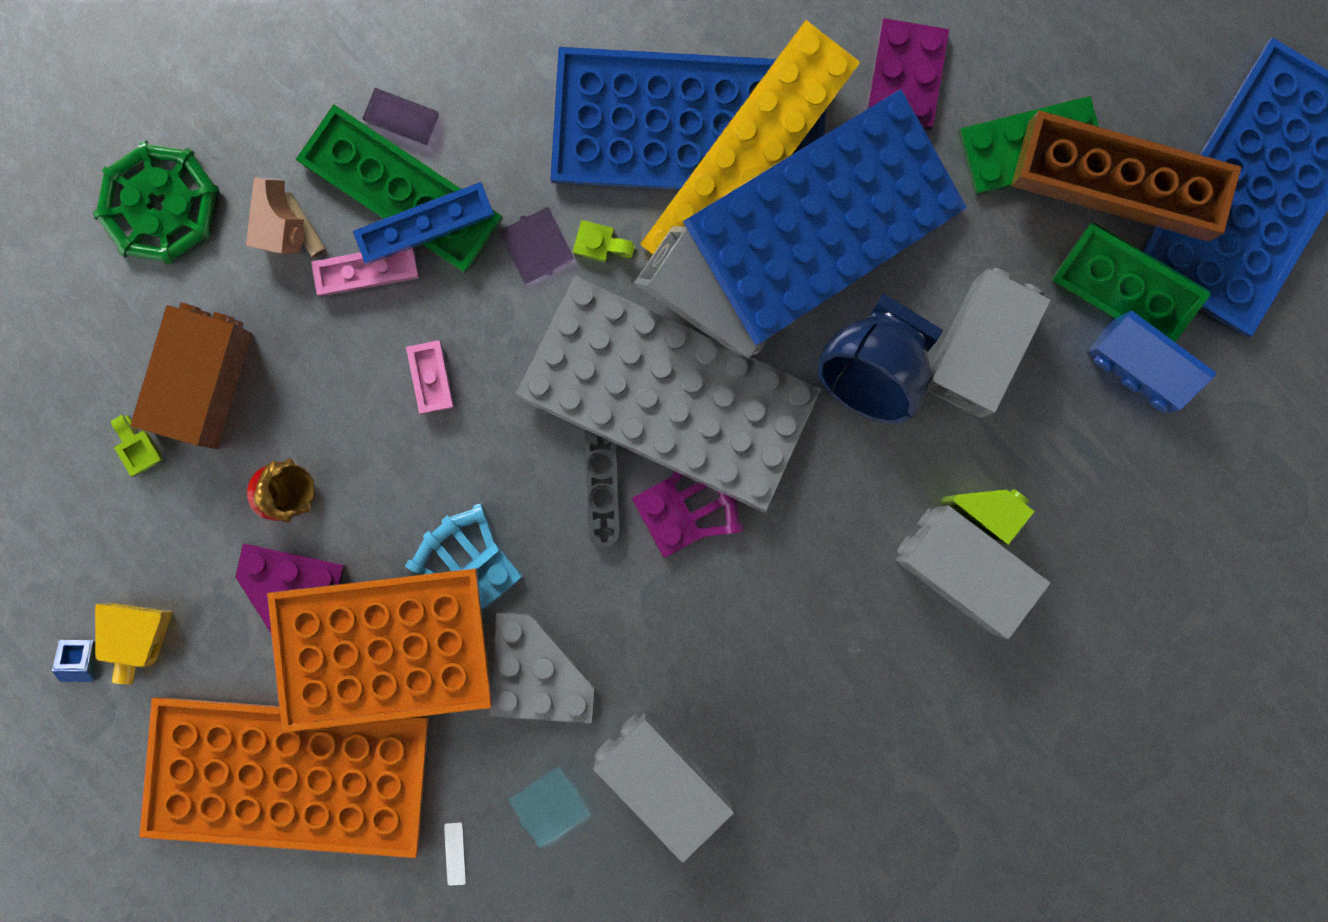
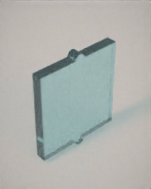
[508,766,590,848]

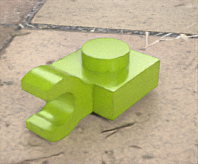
[573,220,635,263]
[110,414,165,477]

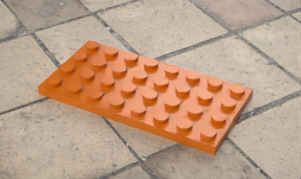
[139,697,429,858]

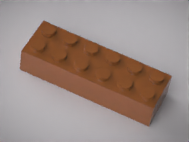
[1011,110,1241,241]

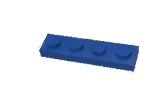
[353,182,495,265]

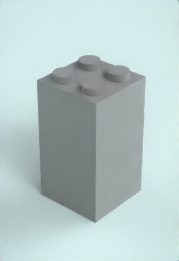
[634,226,767,358]
[927,268,1051,418]
[896,505,1051,640]
[593,712,734,863]

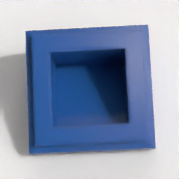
[52,640,95,682]

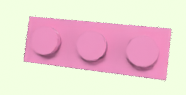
[311,248,420,297]

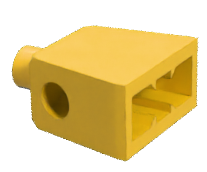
[95,602,172,685]

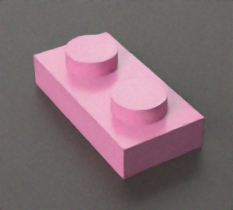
[406,340,455,415]

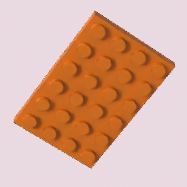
[267,568,492,733]

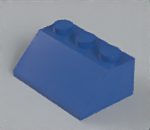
[1087,311,1217,413]

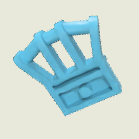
[405,503,523,611]

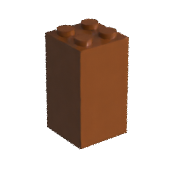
[130,302,253,450]

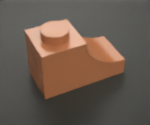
[246,177,304,254]

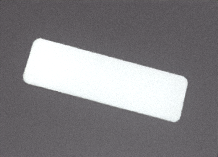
[444,822,466,886]

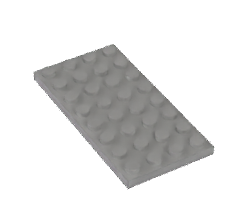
[515,275,821,513]

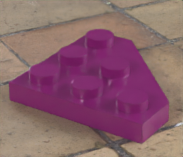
[235,543,346,635]

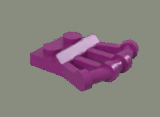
[631,471,744,558]

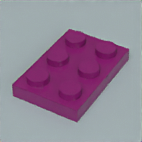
[867,18,949,131]

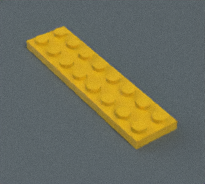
[640,20,861,254]

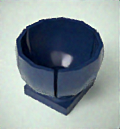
[817,293,943,424]

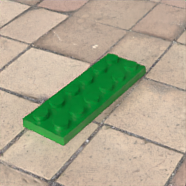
[295,104,503,274]

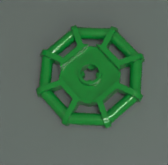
[93,140,220,265]

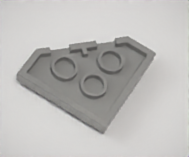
[489,613,595,723]

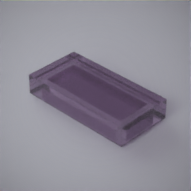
[362,88,439,145]

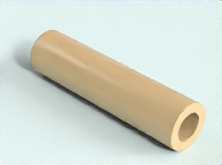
[285,192,327,258]

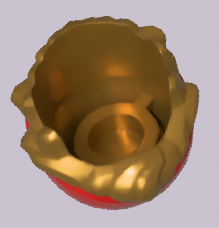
[247,458,315,523]

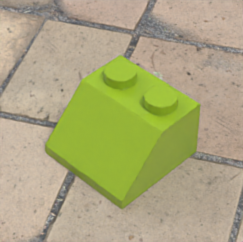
[940,489,1035,545]

